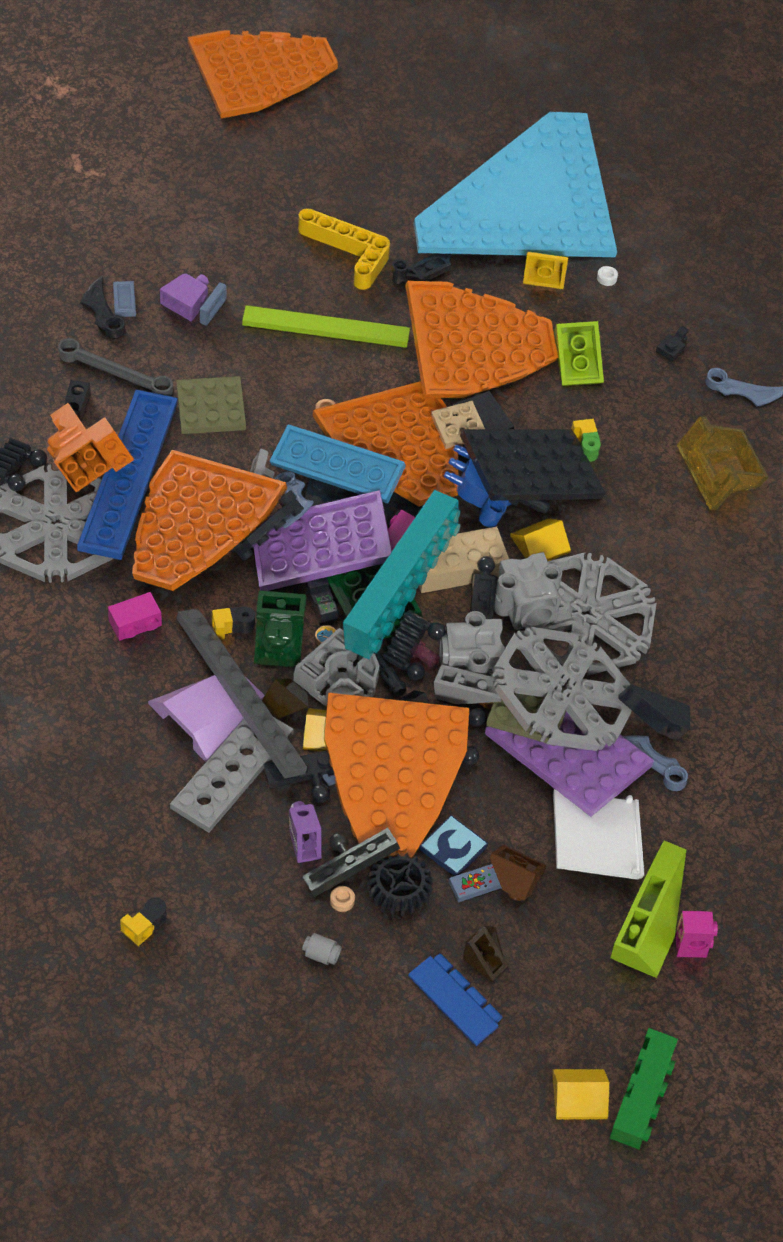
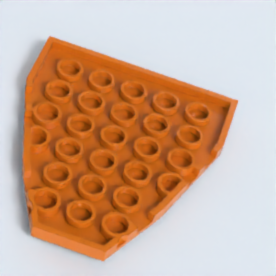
[188,30,338,118]
[405,281,558,398]
[313,381,459,507]
[132,450,287,591]
[324,693,469,859]

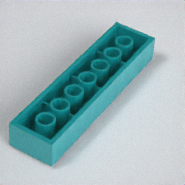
[343,490,460,659]

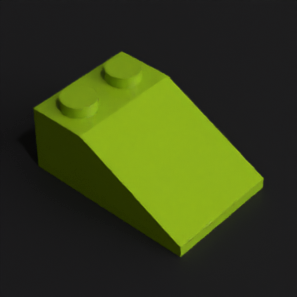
[554,321,604,386]

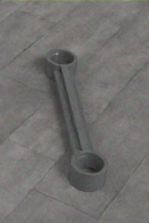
[58,338,173,397]

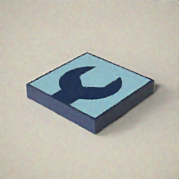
[419,815,488,876]

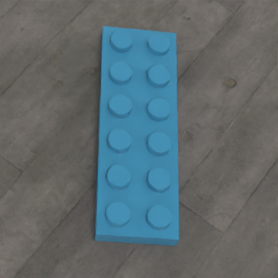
[269,424,406,503]

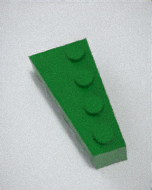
[610,1028,678,1150]

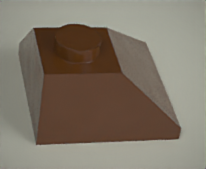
[490,845,547,901]

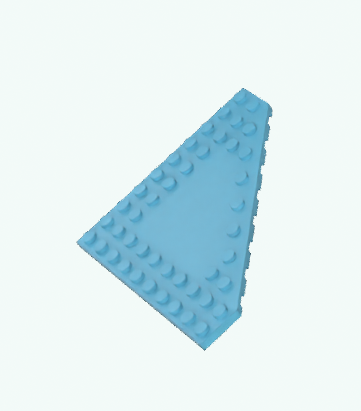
[414,112,617,257]

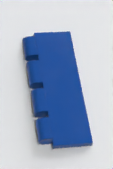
[408,953,503,1046]

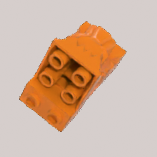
[47,403,134,492]

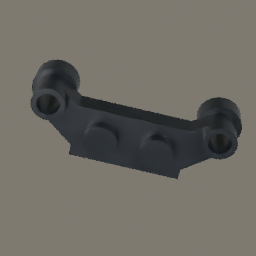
[391,253,452,284]
[231,490,305,562]

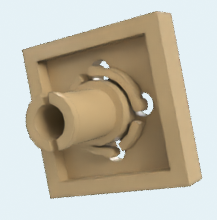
[431,401,485,449]

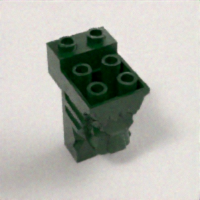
[254,591,306,667]

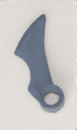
[705,368,783,407]
[275,472,314,529]
[623,735,688,791]

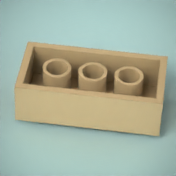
[419,527,509,593]

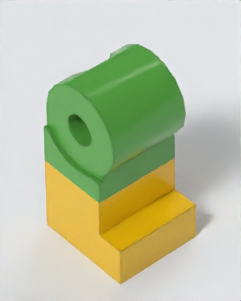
[571,419,601,462]

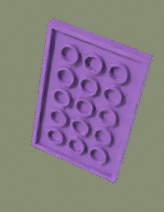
[252,490,392,591]
[485,712,654,817]

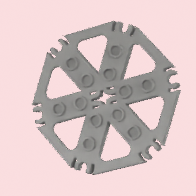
[0,465,113,583]
[521,553,657,676]
[492,627,632,751]

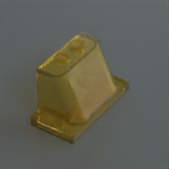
[677,416,768,510]

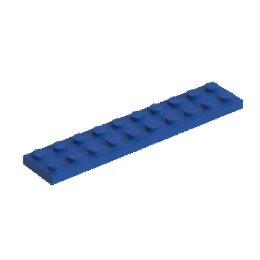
[77,390,178,560]

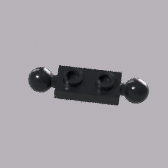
[469,556,497,619]

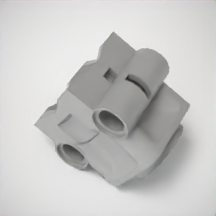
[494,552,562,630]
[439,611,505,677]

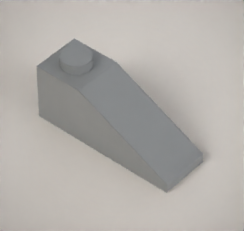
[434,664,501,704]

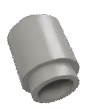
[302,933,342,965]

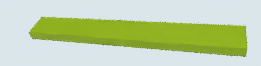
[242,305,410,348]

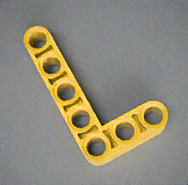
[298,209,390,290]

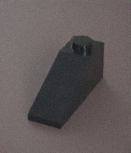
[618,684,691,740]

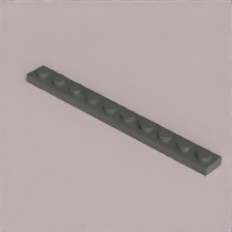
[177,608,307,778]

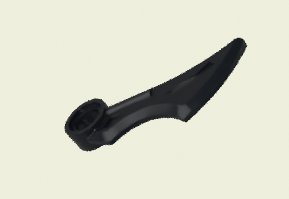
[80,276,125,338]

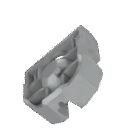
[293,628,380,707]

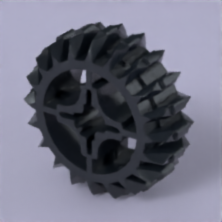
[366,851,433,916]

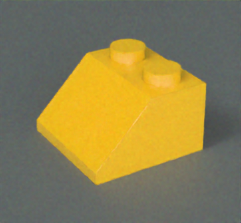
[523,252,568,289]

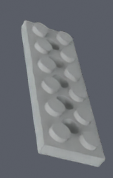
[170,717,293,832]

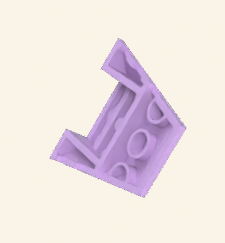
[148,675,265,762]

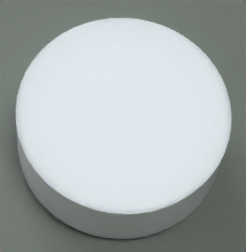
[597,266,618,286]

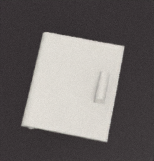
[553,789,644,879]

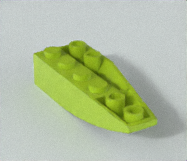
[611,840,686,978]

